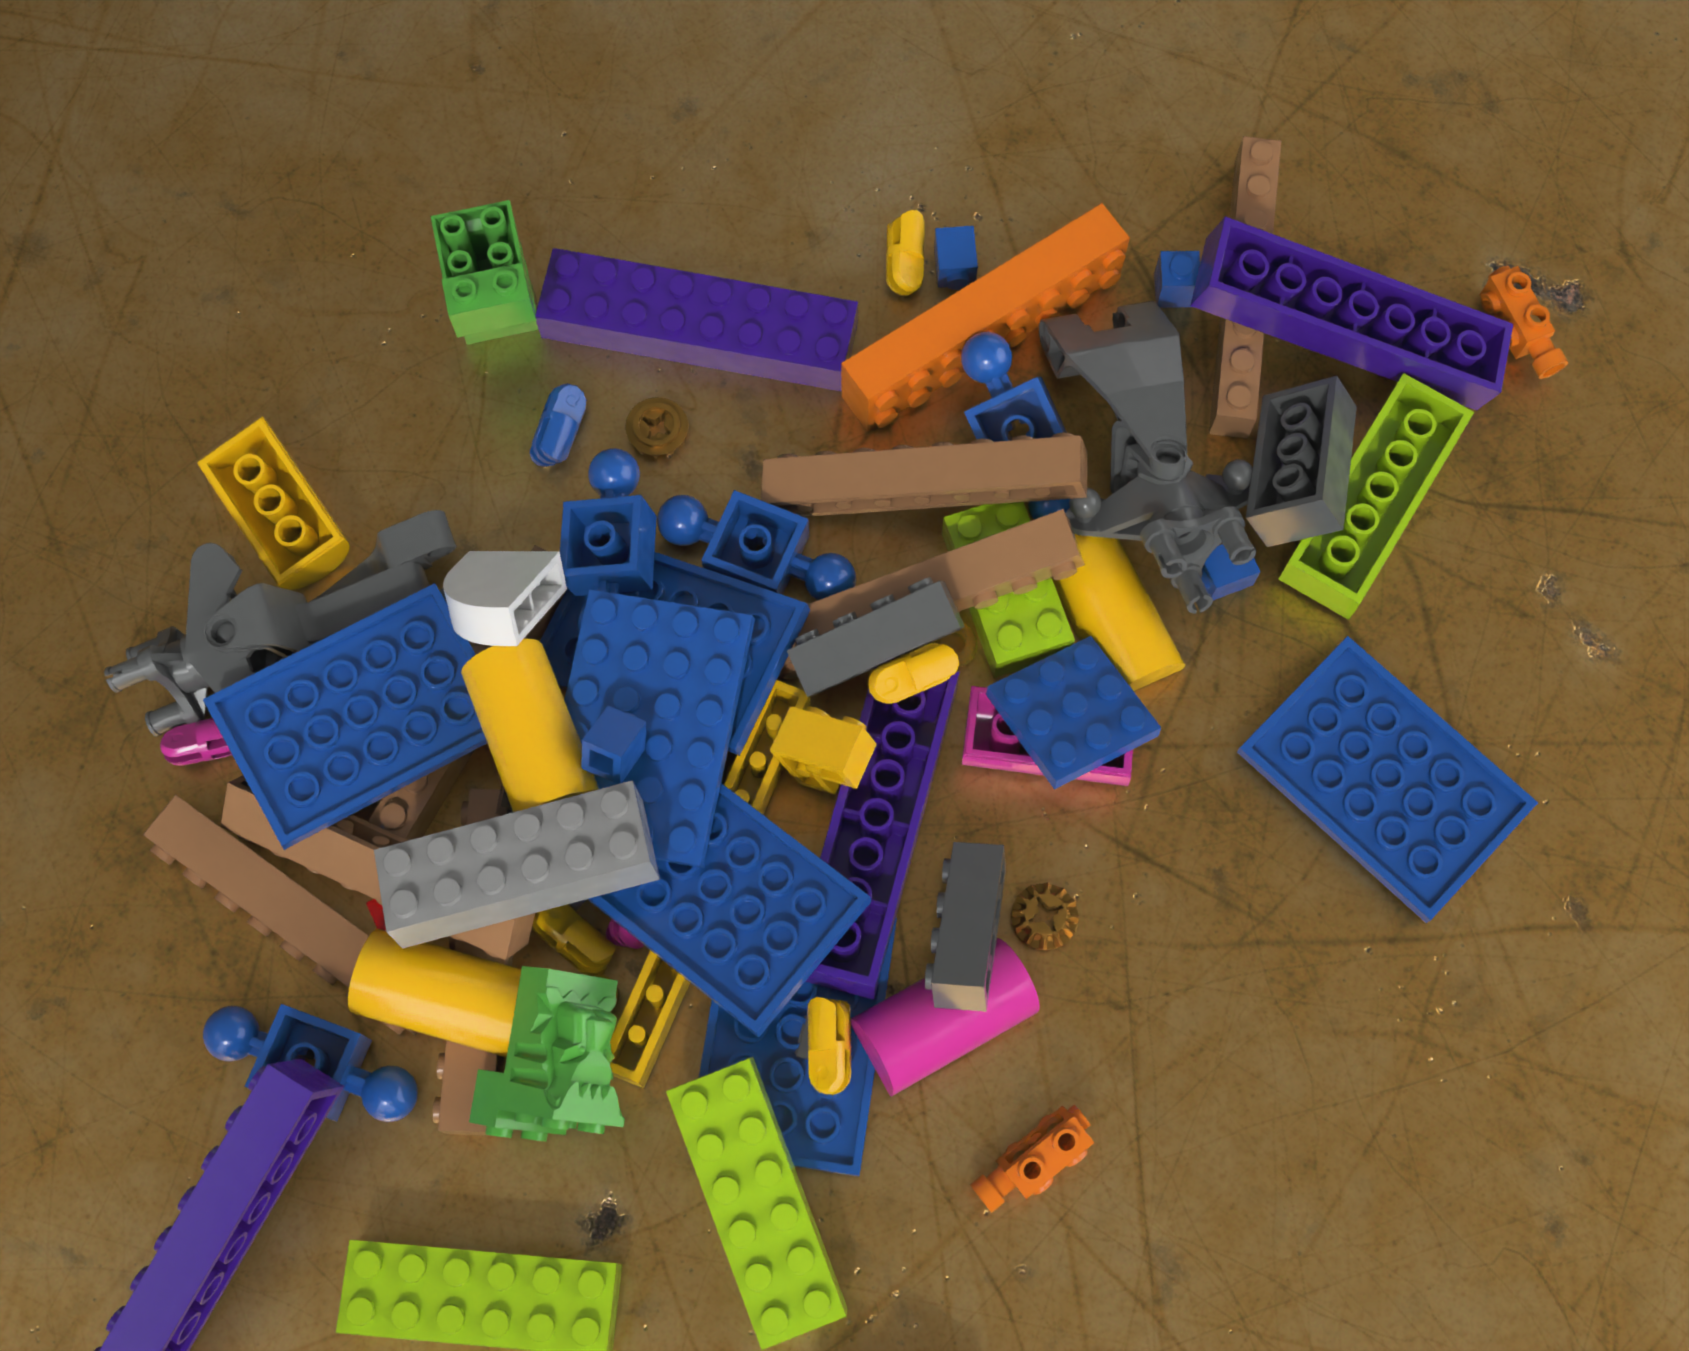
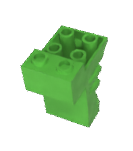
[430,200,539,345]
[469,966,625,1142]

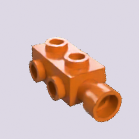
[1479,266,1569,379]
[970,1105,1094,1213]

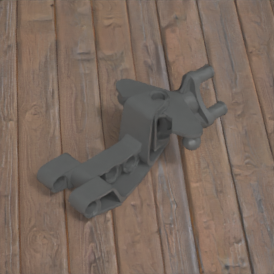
[1039,301,1256,614]
[104,510,456,737]

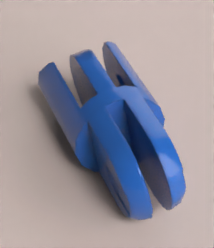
[530,383,587,467]

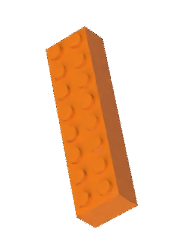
[841,203,1130,432]

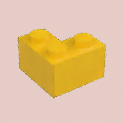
[770,706,877,795]

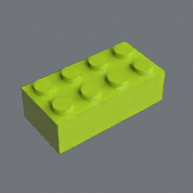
[942,502,1075,678]

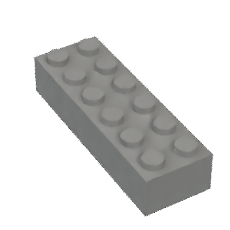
[374,780,660,949]

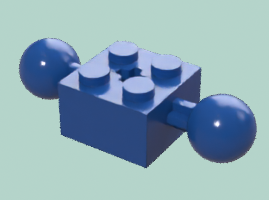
[961,332,1070,520]
[560,448,657,632]
[657,490,856,601]
[203,1004,418,1122]

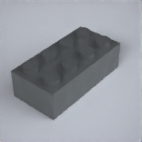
[1246,376,1357,547]

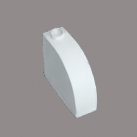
[443,551,567,646]

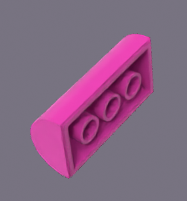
[961,686,1133,786]
[850,938,1040,1097]

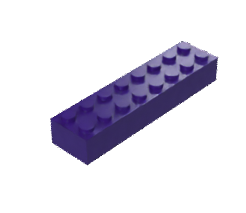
[1190,216,1513,411]
[535,248,858,392]
[805,667,959,1000]
[94,1059,344,1351]

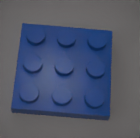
[986,636,1161,790]

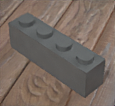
[787,577,965,697]
[925,842,1006,1012]

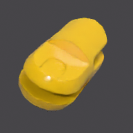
[886,210,925,296]
[868,643,959,704]
[533,905,616,976]
[808,997,852,1095]

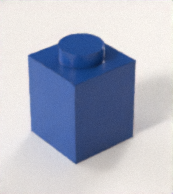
[934,226,978,290]
[1154,251,1200,308]
[1201,544,1261,600]
[581,705,646,784]

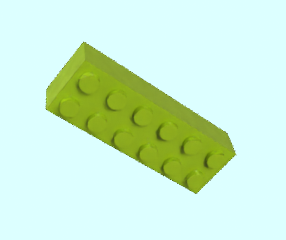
[1279,373,1474,620]
[666,1056,848,1350]
[336,1239,622,1351]

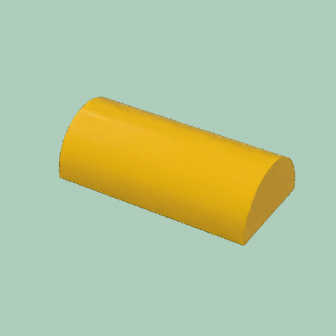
[197,417,350,590]
[1052,534,1185,691]
[461,638,599,812]
[348,929,521,1058]

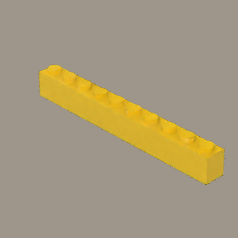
[610,680,811,1089]

